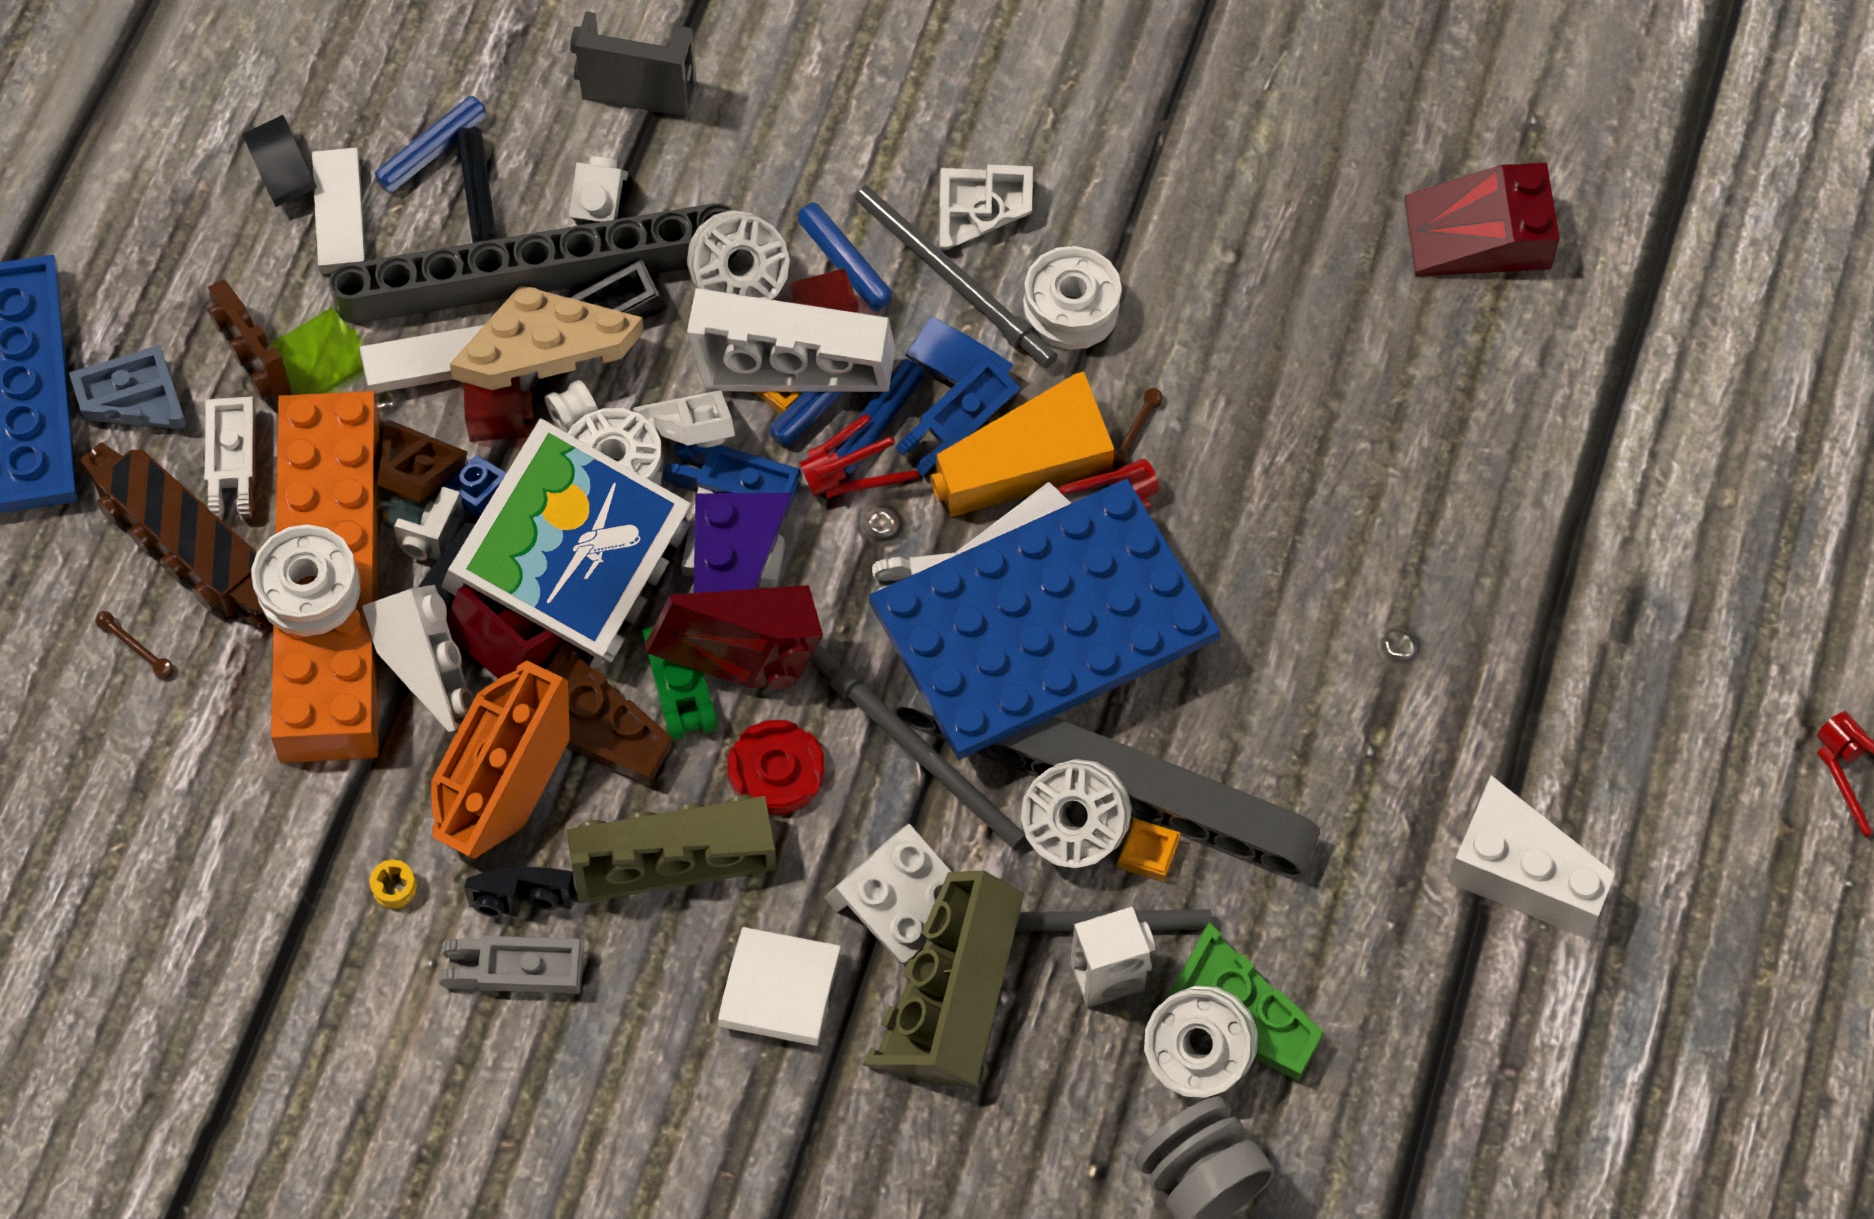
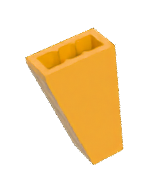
[930,372,1114,517]

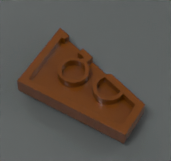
[207,279,292,412]
[547,640,673,786]

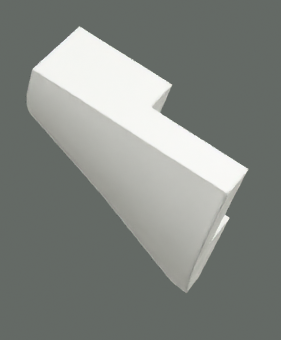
[939,164,1033,250]

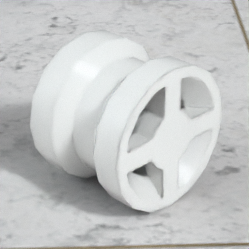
[545,380,598,433]

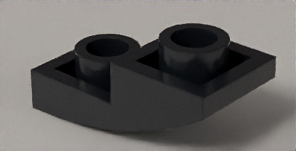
[243,115,317,207]
[464,867,577,918]

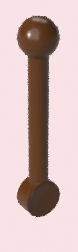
[1113,388,1163,467]
[95,611,174,680]

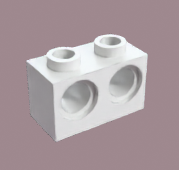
[1070,906,1155,1008]

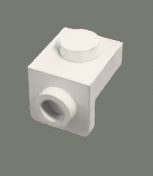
[569,156,628,222]

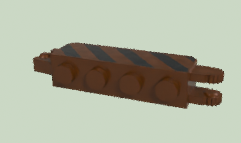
[80,442,272,630]

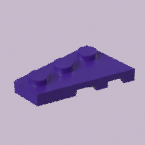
[693,493,792,593]

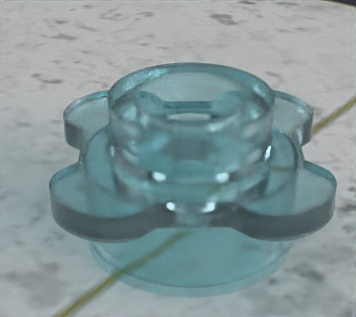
[377,495,424,529]

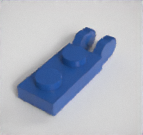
[895,355,1021,477]
[663,442,802,518]

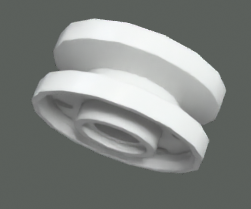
[687,210,790,300]
[1023,246,1122,350]
[568,408,664,486]
[251,524,361,637]
[1021,759,1132,868]
[1144,985,1258,1098]

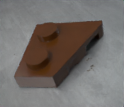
[377,419,468,502]

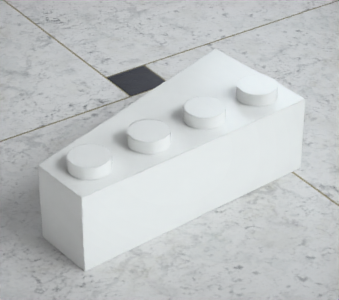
[687,288,896,392]

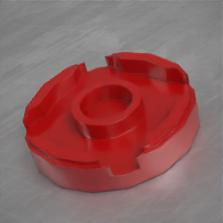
[727,720,825,815]

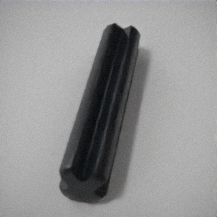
[458,126,497,243]

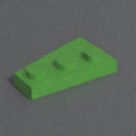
[1166,922,1323,1081]

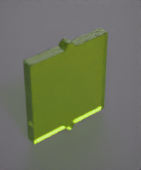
[269,307,364,395]

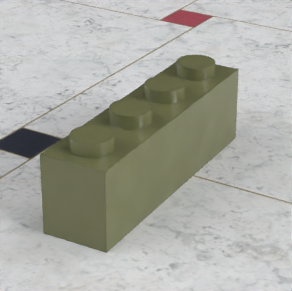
[567,795,777,904]
[863,870,1025,1086]

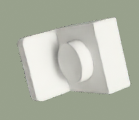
[394,487,465,561]

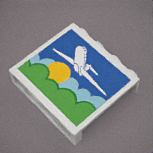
[441,418,691,669]

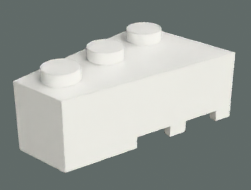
[1448,775,1615,940]

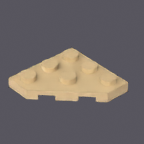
[450,285,644,390]

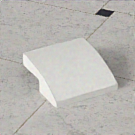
[718,927,841,1046]

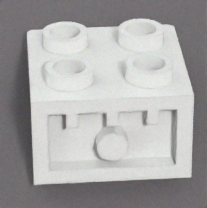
[823,824,951,964]

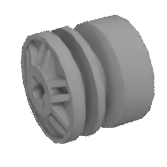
[1134,1096,1275,1219]

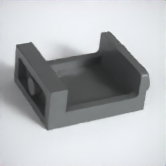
[570,11,697,117]

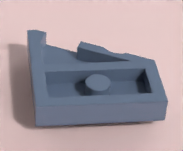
[69,345,187,429]

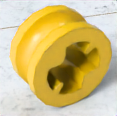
[369,859,417,909]

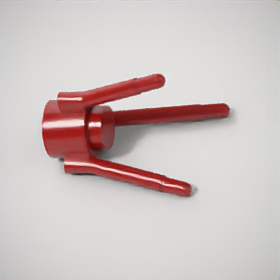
[799,414,920,499]
[1058,459,1159,509]
[1817,711,1874,837]

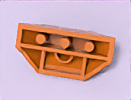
[431,660,570,859]

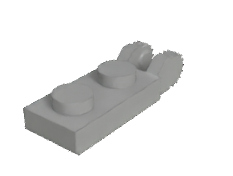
[438,936,584,994]

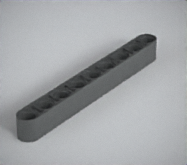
[329,203,739,323]
[896,679,1320,878]

